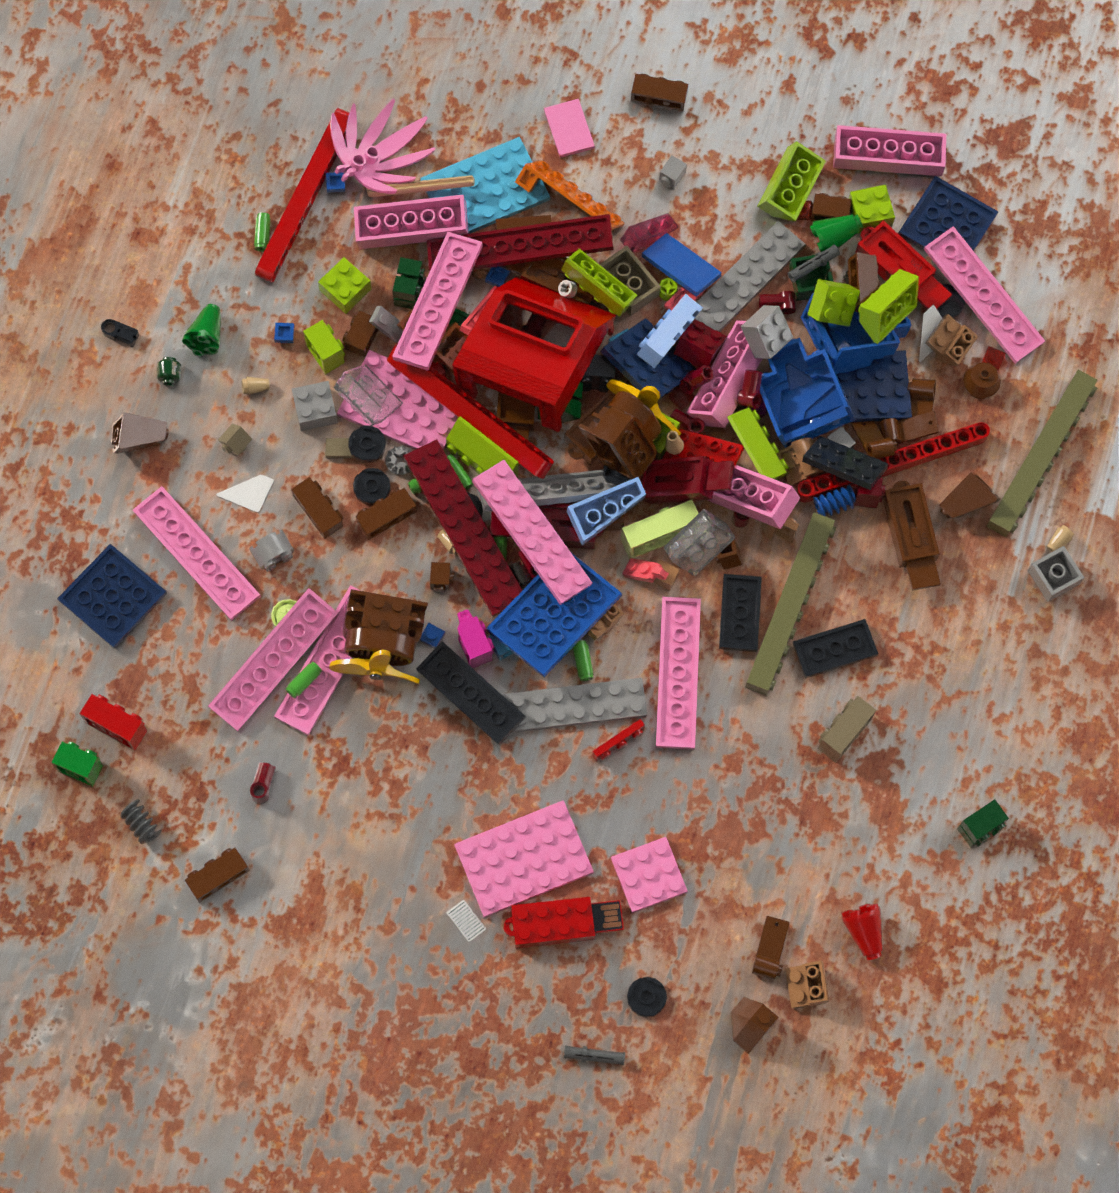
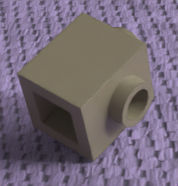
[218,423,252,456]

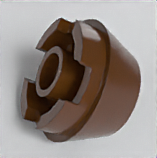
[963,362,1001,399]

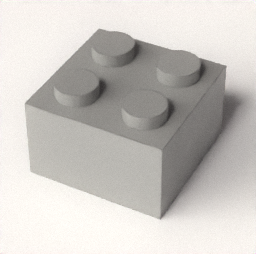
[741,305,794,359]
[292,381,338,431]
[1027,546,1084,602]

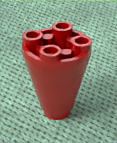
[841,903,883,960]

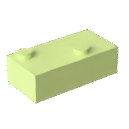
[621,500,702,559]

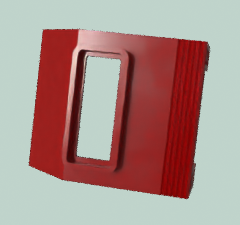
[452,277,616,432]

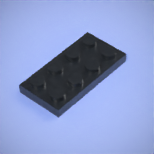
[802,436,888,490]
[719,574,762,652]
[792,619,878,679]

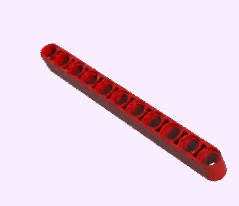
[255,108,350,283]
[387,343,554,479]
[796,422,990,503]

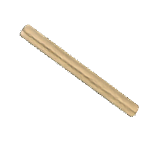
[367,175,475,197]

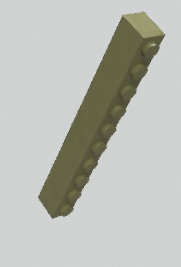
[986,369,1098,537]
[745,512,836,696]

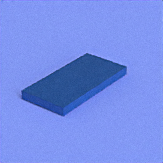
[642,233,721,297]

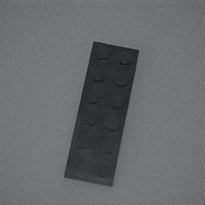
[416,641,526,746]

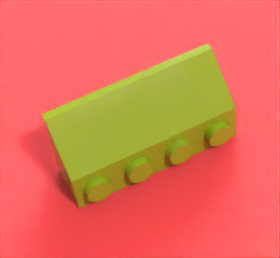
[757,141,826,221]
[561,249,637,317]
[858,269,919,344]
[727,407,789,480]
[446,416,518,477]

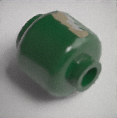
[157,357,181,386]

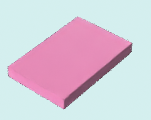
[544,99,595,158]

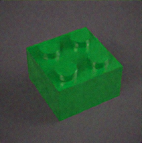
[51,741,103,787]

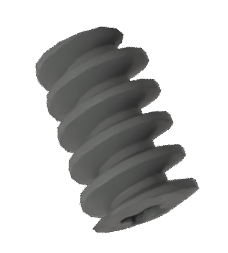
[120,799,162,844]

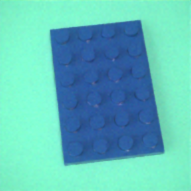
[486,554,622,677]

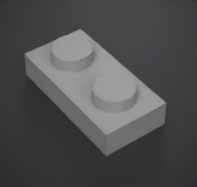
[369,306,403,342]

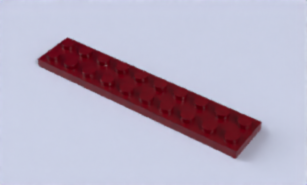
[427,214,614,273]
[403,439,522,618]

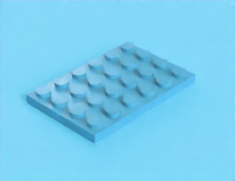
[420,137,550,234]

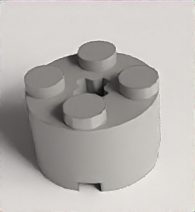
[250,530,294,572]

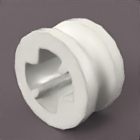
[558,280,577,298]

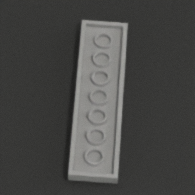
[687,221,805,332]
[477,470,617,511]
[502,678,647,733]

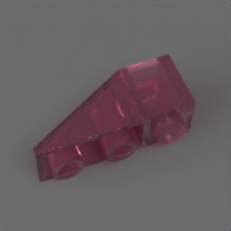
[620,213,678,253]

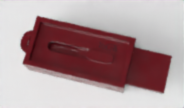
[640,456,734,504]
[490,504,605,549]

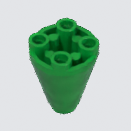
[810,214,864,252]
[182,304,221,357]

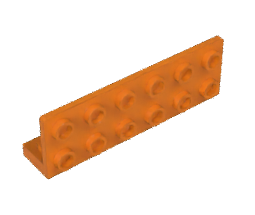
[515,160,625,230]

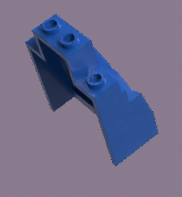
[800,293,912,374]
[760,337,855,448]

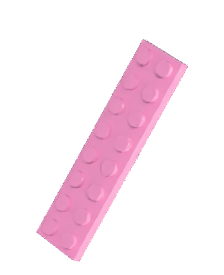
[924,226,1045,364]
[392,232,483,370]
[472,460,592,605]
[133,486,261,621]
[274,585,360,736]
[208,588,338,731]
[656,597,701,750]

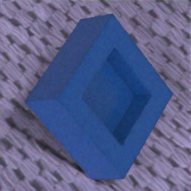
[326,172,345,193]
[485,266,510,287]
[274,323,295,343]
[420,623,446,649]

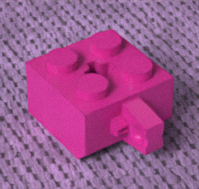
[457,609,494,669]

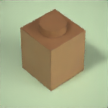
[653,559,680,591]

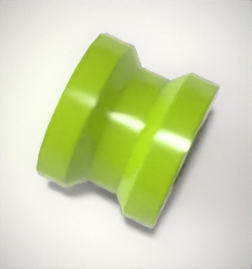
[659,278,677,301]

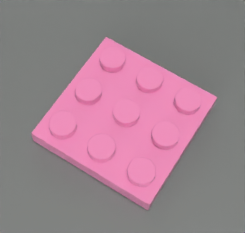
[611,837,688,913]

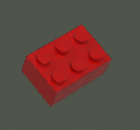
[79,694,147,751]

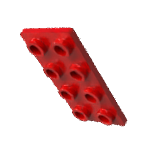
[663,429,745,469]

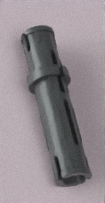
[788,245,840,283]
[564,1045,625,1065]

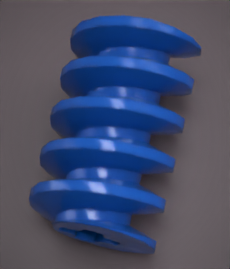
[813,485,856,516]

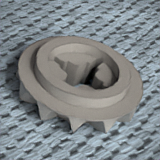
[386,445,412,475]

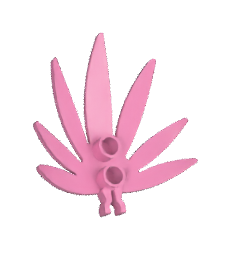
[330,99,435,194]

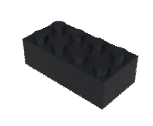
[580,355,615,393]

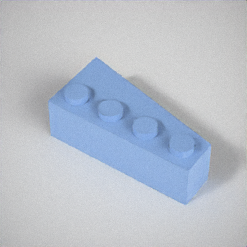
[637,294,703,368]
[567,477,646,545]

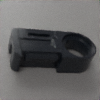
[101,319,139,347]

